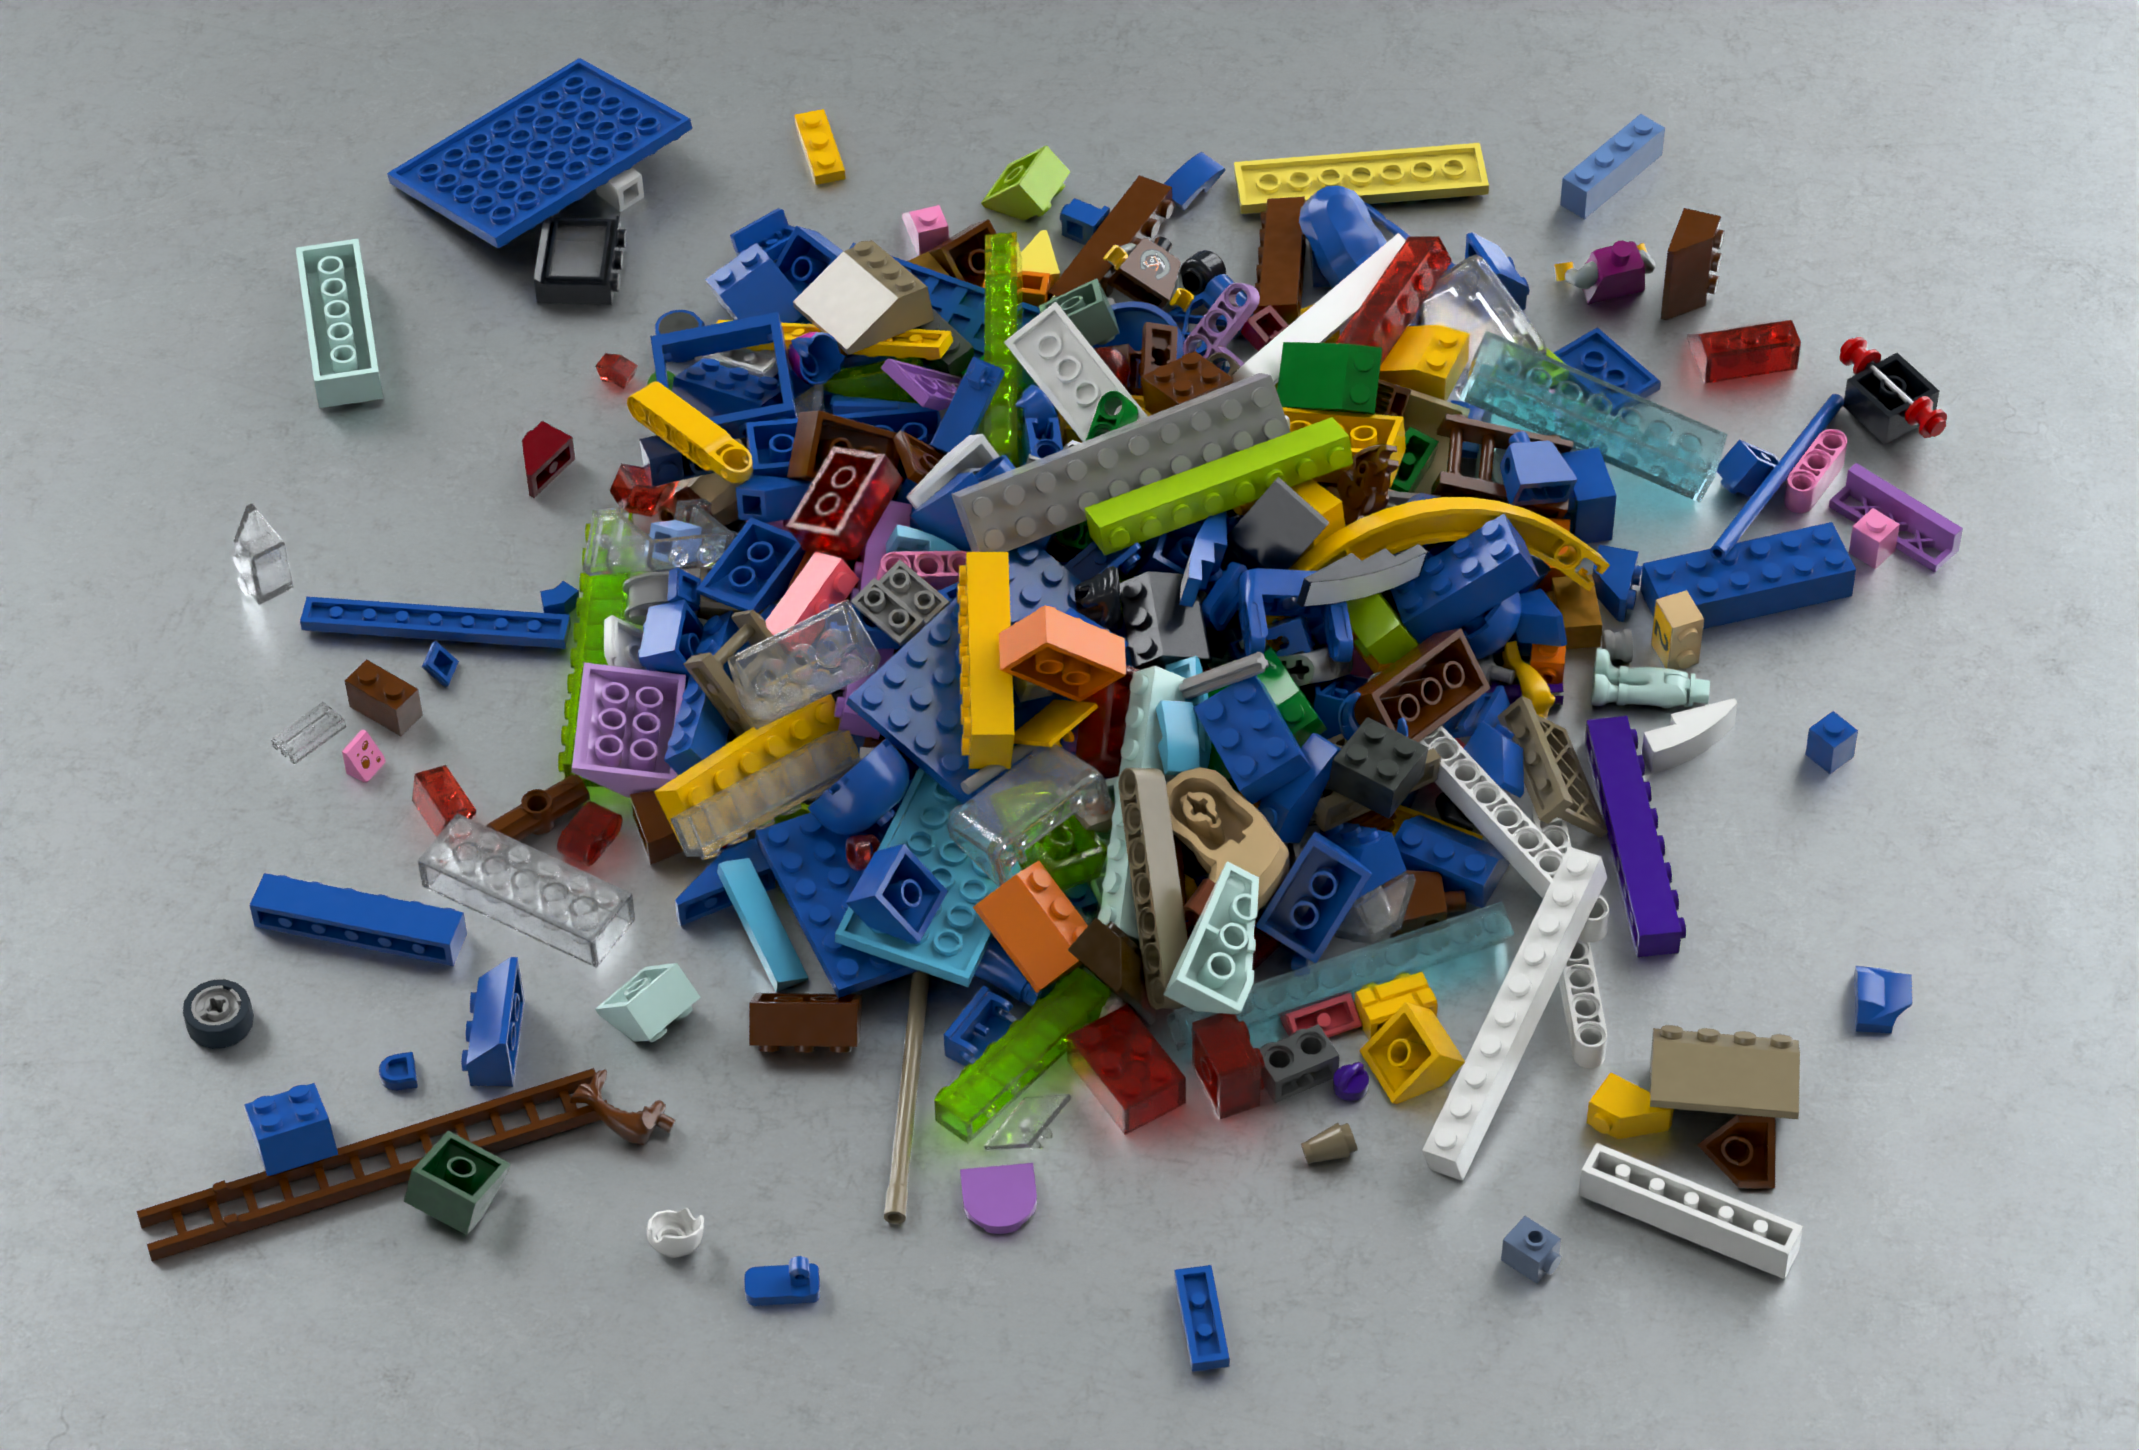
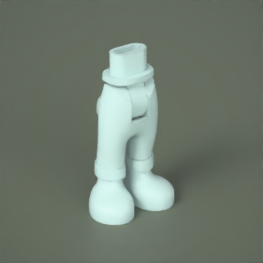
[1591,648,1710,708]

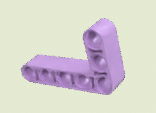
[1183,283,1260,368]

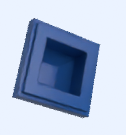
[422,641,459,687]

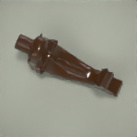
[570,1069,676,1145]

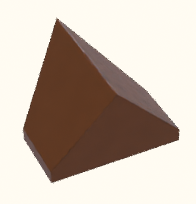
[1697,1114,1776,1188]

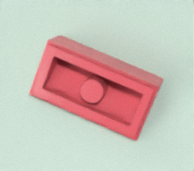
[1280,992,1362,1038]

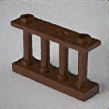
[1431,414,1573,519]

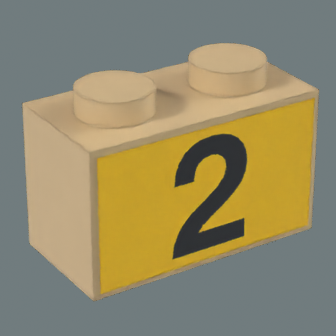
[1651,590,1704,670]

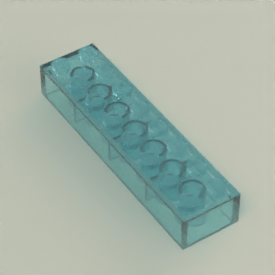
[1459,331,1728,503]

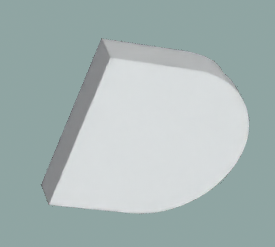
[604,615,647,670]

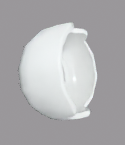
[647,1208,704,1258]

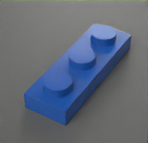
[1174,1265,1230,1372]

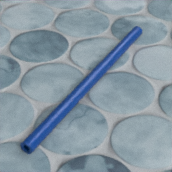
[1710,394,1844,560]

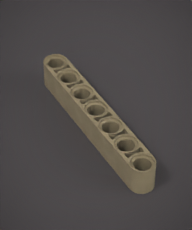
[1118,768,1188,1009]

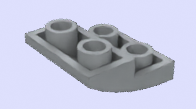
[851,560,950,646]

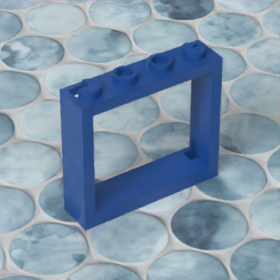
[650,312,798,439]

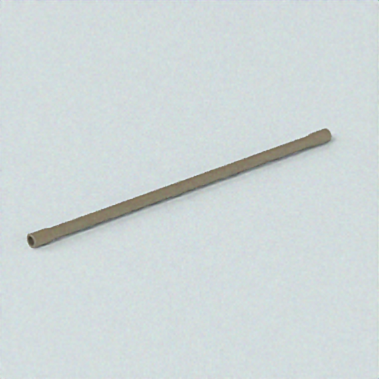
[884,971,930,1224]

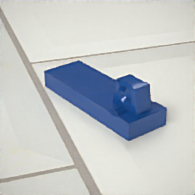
[930,357,1005,454]

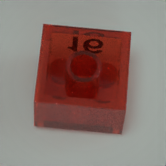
[1192,1013,1265,1119]

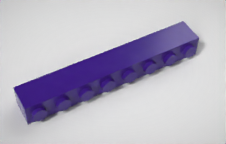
[1584,716,1686,958]

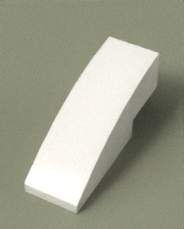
[1642,698,1738,774]

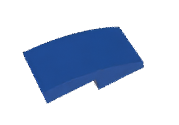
[1164,152,1226,211]

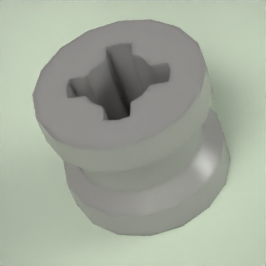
[1602,629,1633,663]

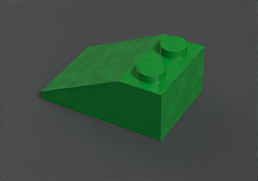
[1277,342,1383,414]

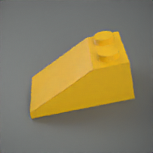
[1368,324,1470,401]

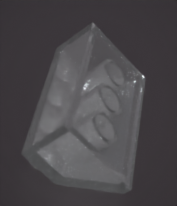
[728,599,881,730]

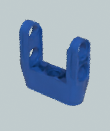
[1239,568,1353,663]

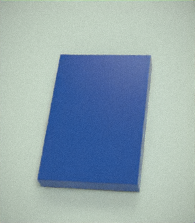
[1554,327,1661,418]

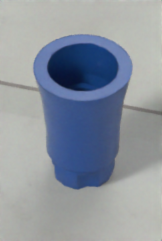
[974,936,1055,1009]

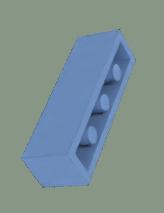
[1560,114,1665,219]

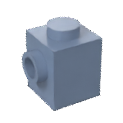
[1501,1216,1562,1283]

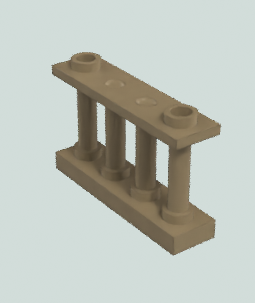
[684,609,813,737]

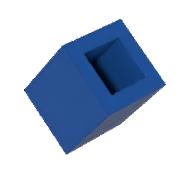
[1805,711,1858,774]

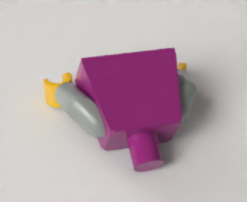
[1554,240,1655,305]

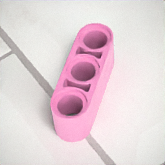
[1784,429,1848,513]
[876,551,966,591]

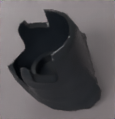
[1074,566,1123,632]

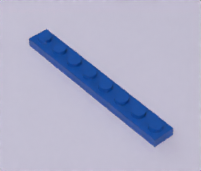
[300,596,571,649]

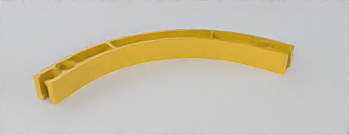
[1265,497,1610,651]

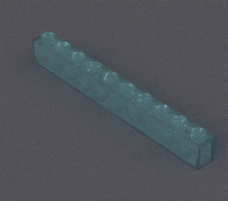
[1166,901,1514,1051]

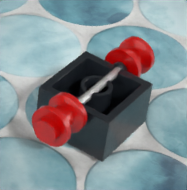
[1839,337,1947,445]

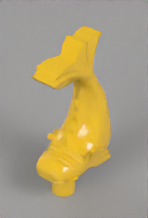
[1500,641,1555,719]

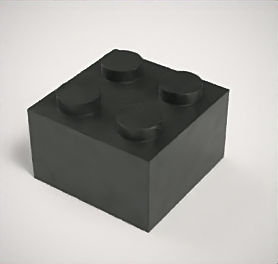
[1328,717,1428,819]

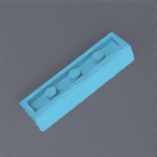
[717,858,808,992]

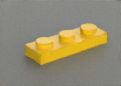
[794,109,846,185]

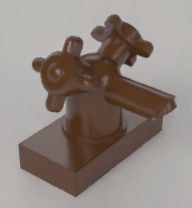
[1131,322,1178,396]

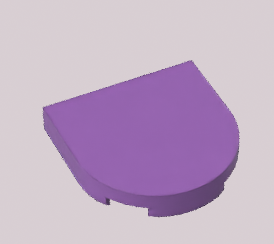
[960,1163,1037,1234]

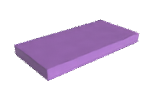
[881,359,1001,424]

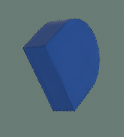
[379,1052,418,1091]

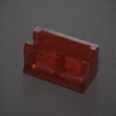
[412,765,476,846]

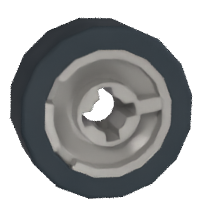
[183,979,254,1049]

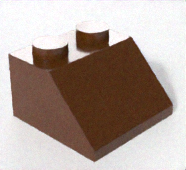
[927,219,1016,287]

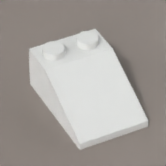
[906,434,999,509]

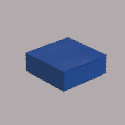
[667,567,701,612]

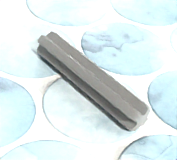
[1179,652,1269,699]

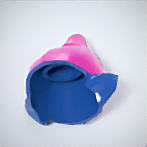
[786,332,846,385]

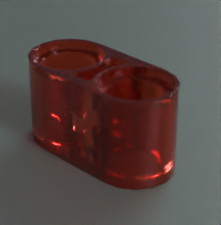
[557,801,623,867]

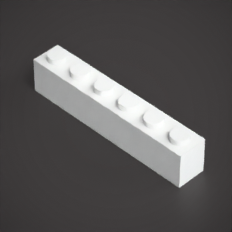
[1579,1143,1803,1279]

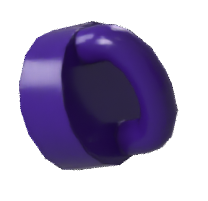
[1333,1062,1369,1101]

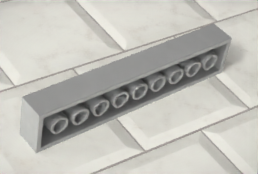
[951,373,1290,552]

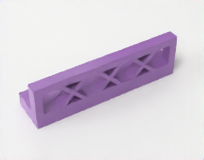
[1829,463,1963,572]

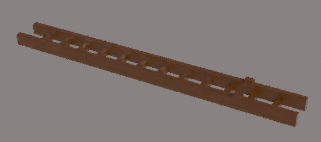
[136,1068,608,1262]

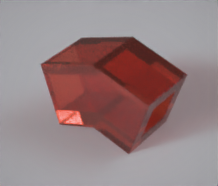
[595,353,638,389]

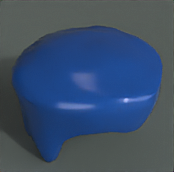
[1016,384,1060,439]

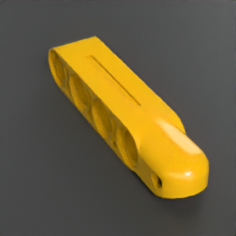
[627,381,753,483]

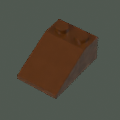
[787,410,900,500]

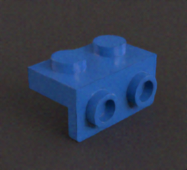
[730,208,795,262]

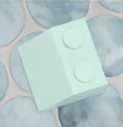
[595,963,701,1043]

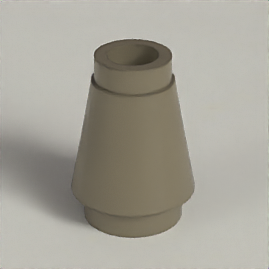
[1301,1123,1358,1164]

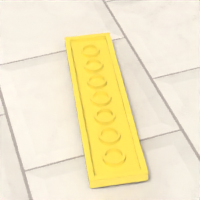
[1234,143,1489,214]

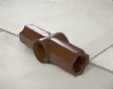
[486,774,590,850]

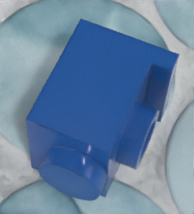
[1060,198,1110,245]

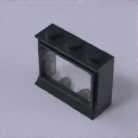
[533,216,627,305]

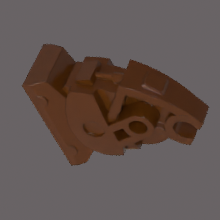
[1326,444,1399,525]

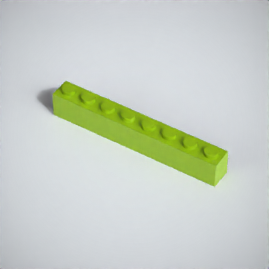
[1084,417,1353,555]

